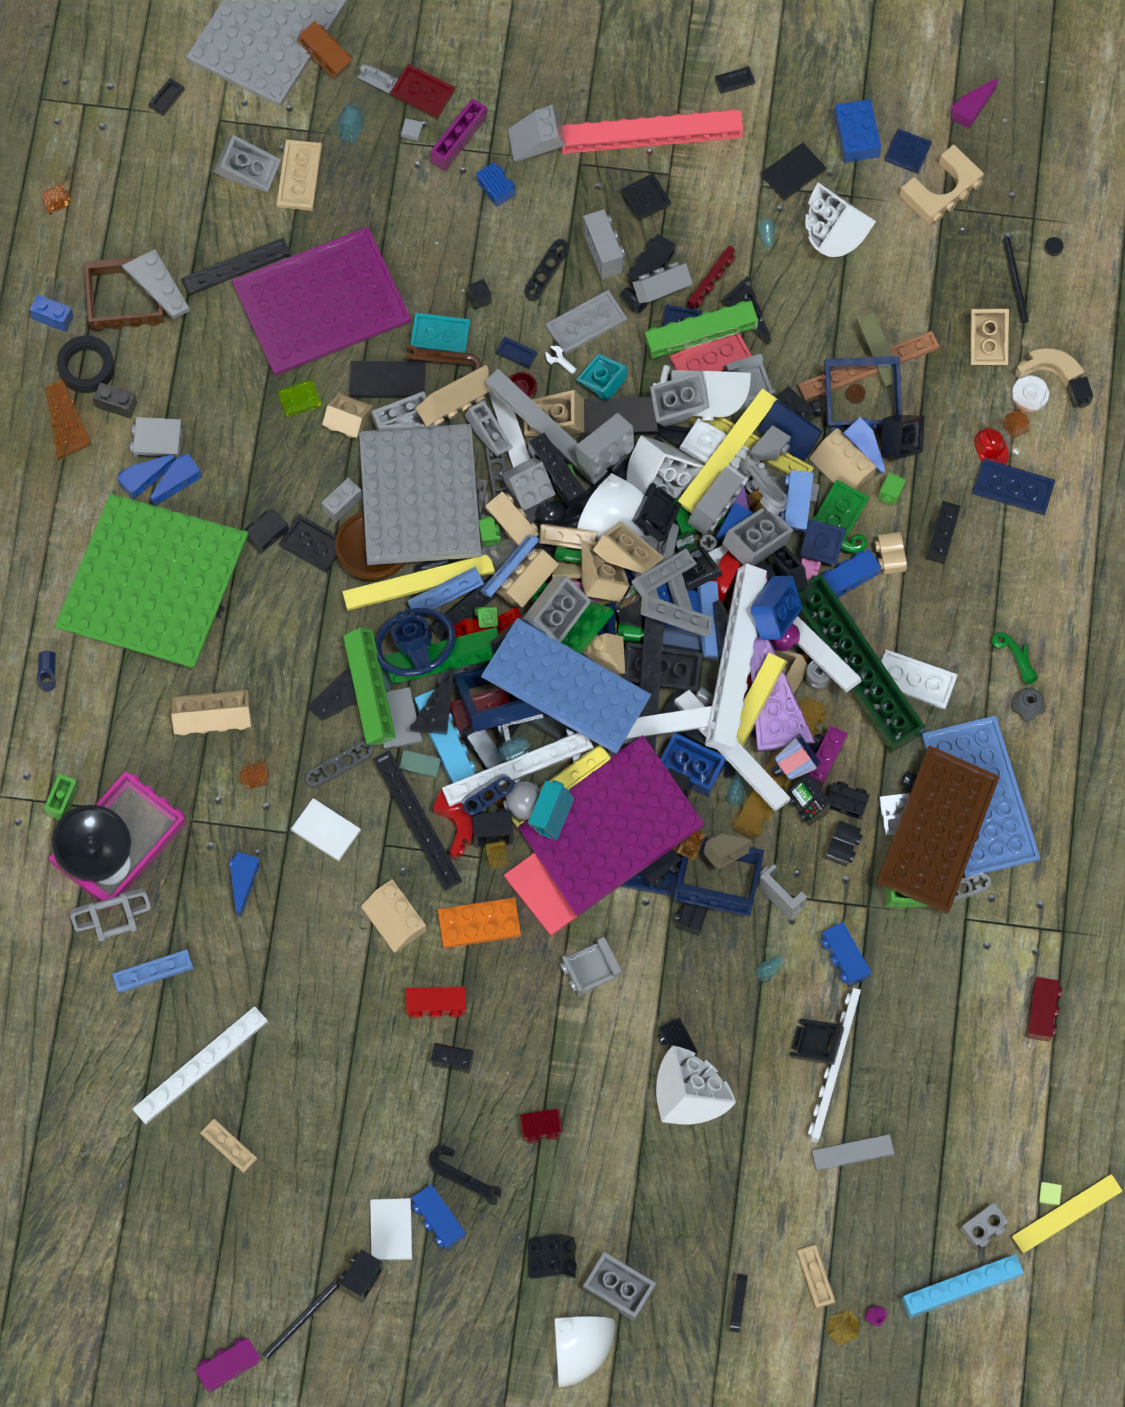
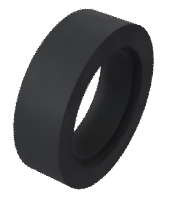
[57,335,115,393]

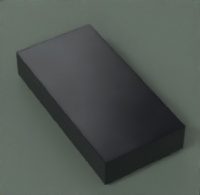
[715,66,755,94]
[148,78,185,116]

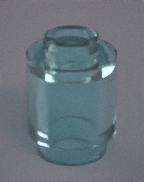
[499,735,529,761]

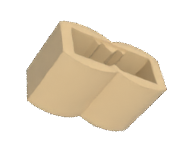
[874,532,907,575]

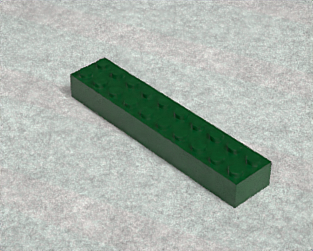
[798,573,926,753]

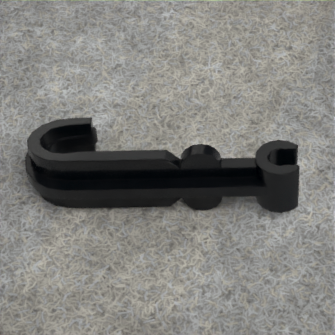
[429,1145,502,1205]

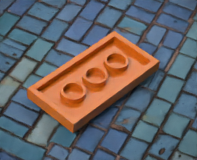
[438,898,521,949]

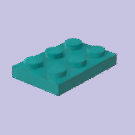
[410,313,470,353]

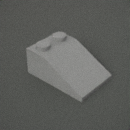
[508,105,566,162]
[213,135,281,192]
[650,371,709,427]

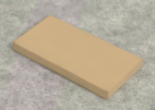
[276,140,322,211]

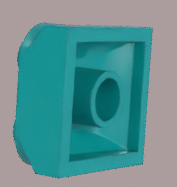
[576,353,628,399]

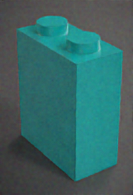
[528,780,575,840]

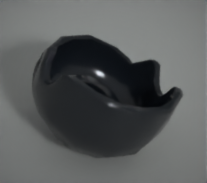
[535,500,566,526]

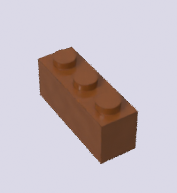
[297,21,352,79]

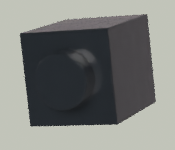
[467,279,492,310]
[1067,376,1093,408]

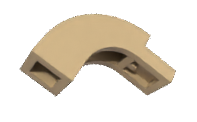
[1015,348,1084,388]

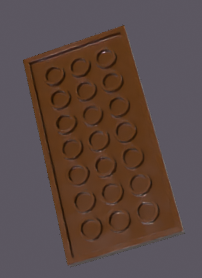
[876,745,1000,914]

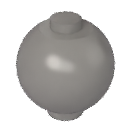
[503,781,542,820]

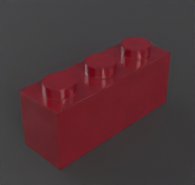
[1026,976,1062,1042]

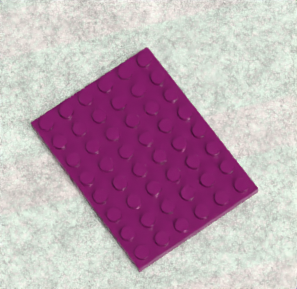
[232,227,411,376]
[518,735,705,916]

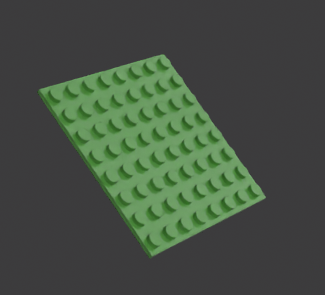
[54,494,249,668]

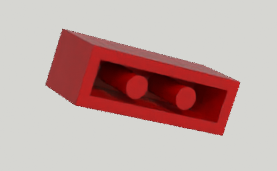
[406,987,466,1019]

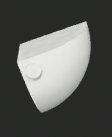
[805,183,876,257]
[671,370,751,420]
[627,435,704,498]
[577,474,655,543]
[656,1046,736,1124]
[555,1317,615,1388]

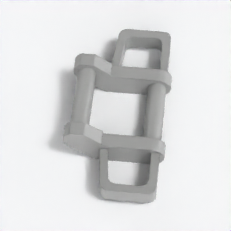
[70,888,151,942]

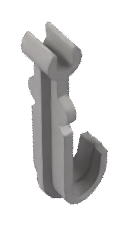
[740,455,788,515]

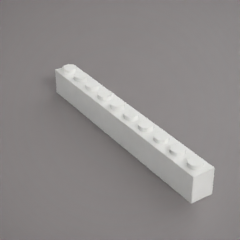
[705,564,767,752]

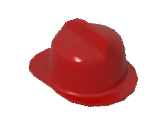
[974,427,1009,465]

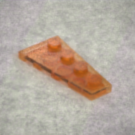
[46,379,92,460]

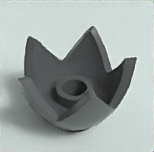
[1011,688,1046,722]

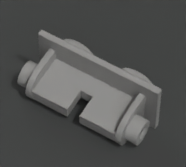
[358,64,398,94]

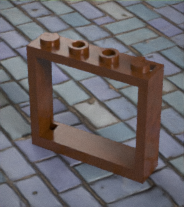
[84,257,164,331]

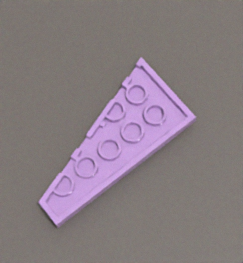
[750,636,815,751]

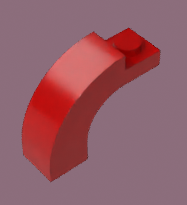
[712,550,742,606]
[454,608,521,637]
[433,791,473,861]

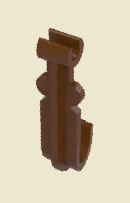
[405,345,481,378]

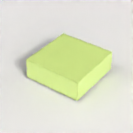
[1039,1182,1062,1206]

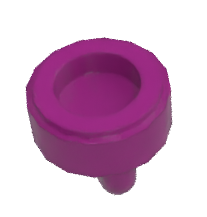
[864,1305,887,1327]

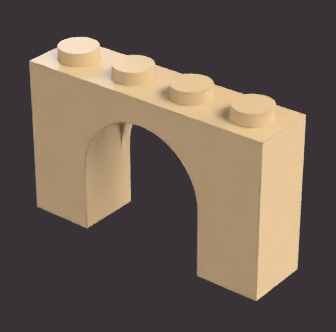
[899,145,984,225]

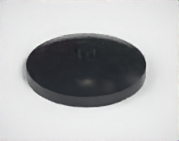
[52,805,131,882]

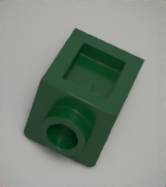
[675,532,698,553]

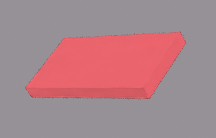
[670,333,752,372]
[504,853,580,936]

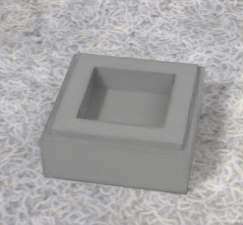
[401,118,423,141]

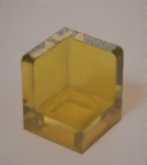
[485,841,508,869]
[827,1310,861,1345]

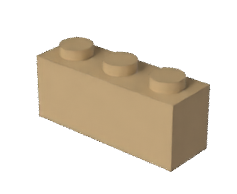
[484,492,539,547]

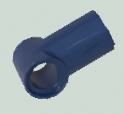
[37,650,56,692]

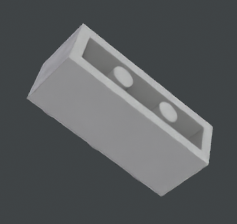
[633,261,693,303]

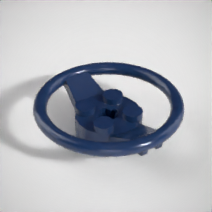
[375,608,456,676]

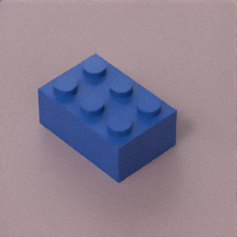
[834,99,881,163]
[751,576,803,640]
[660,733,726,797]

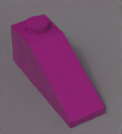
[950,78,998,129]

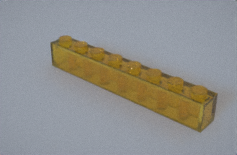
[733,696,827,841]

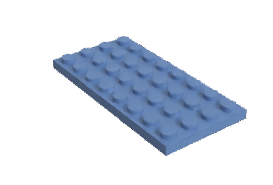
[481,618,651,754]
[921,716,1040,878]

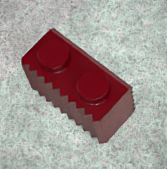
[520,1108,563,1144]

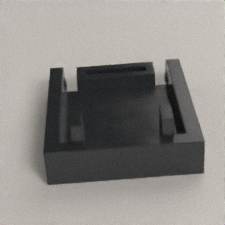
[632,483,682,542]
[790,1019,844,1065]

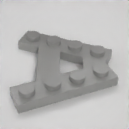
[631,549,713,637]

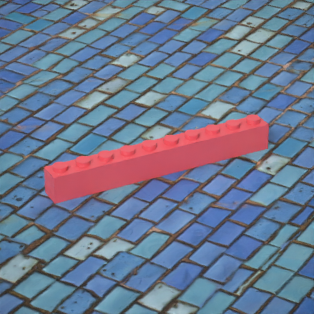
[562,109,743,154]

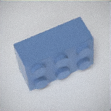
[781,470,814,533]

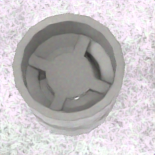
[805,660,831,691]

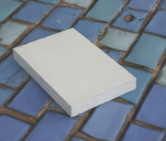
[291,798,361,862]
[370,1198,412,1261]

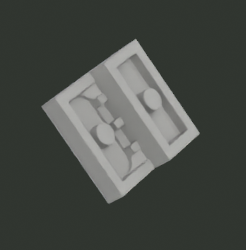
[879,793,910,835]

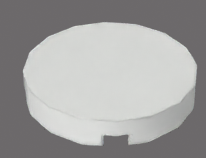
[1012,375,1049,412]

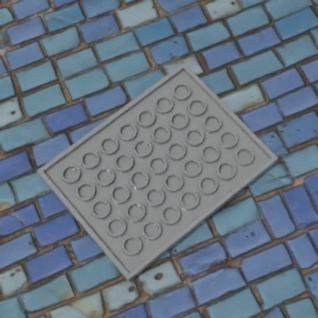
[186,0,349,107]
[359,424,481,565]

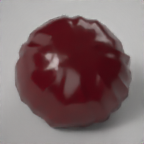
[509,372,538,400]

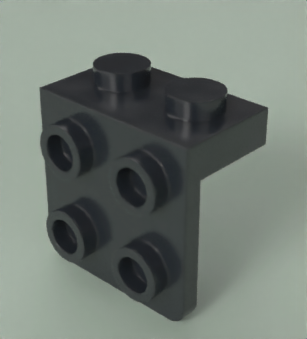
[528,1234,577,1279]

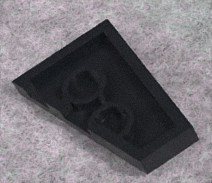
[308,667,358,721]

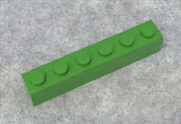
[645,301,758,359]
[343,628,396,745]

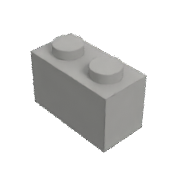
[321,478,362,523]

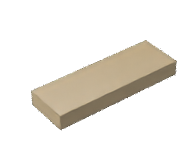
[539,524,597,549]
[200,1119,258,1174]
[796,1244,835,1309]

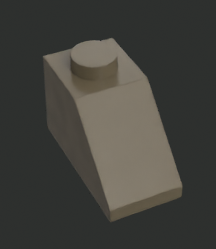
[704,834,751,870]

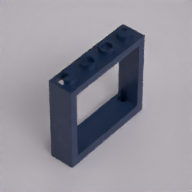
[823,356,902,431]
[454,666,542,732]
[673,834,765,917]

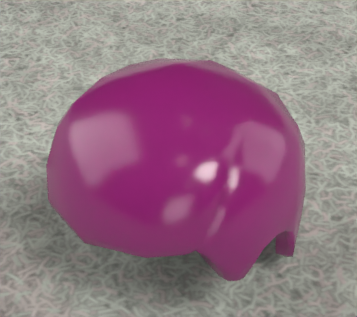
[770,623,800,651]

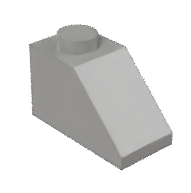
[750,425,791,461]

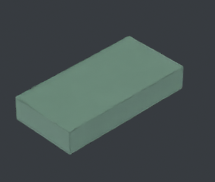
[399,750,441,779]

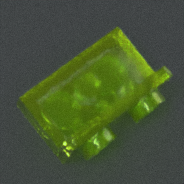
[278,379,322,417]

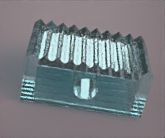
[337,103,363,144]

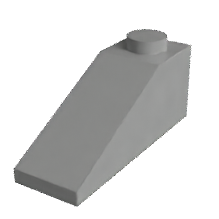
[465,401,513,456]

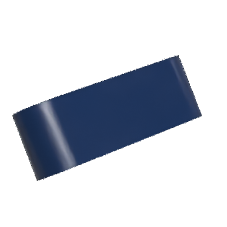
[462,774,514,815]

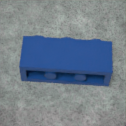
[822,549,881,598]
[820,922,871,988]
[411,1184,466,1250]

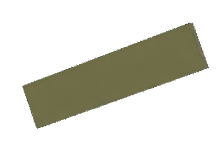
[857,312,903,387]

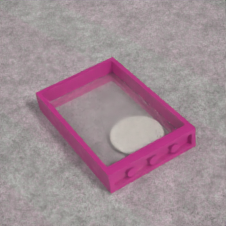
[49,771,186,910]

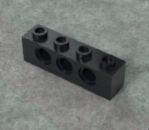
[529,432,586,509]

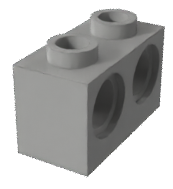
[960,1203,1009,1249]

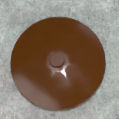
[335,512,406,580]

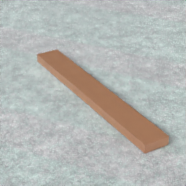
[797,331,940,402]

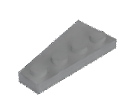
[122,249,190,319]

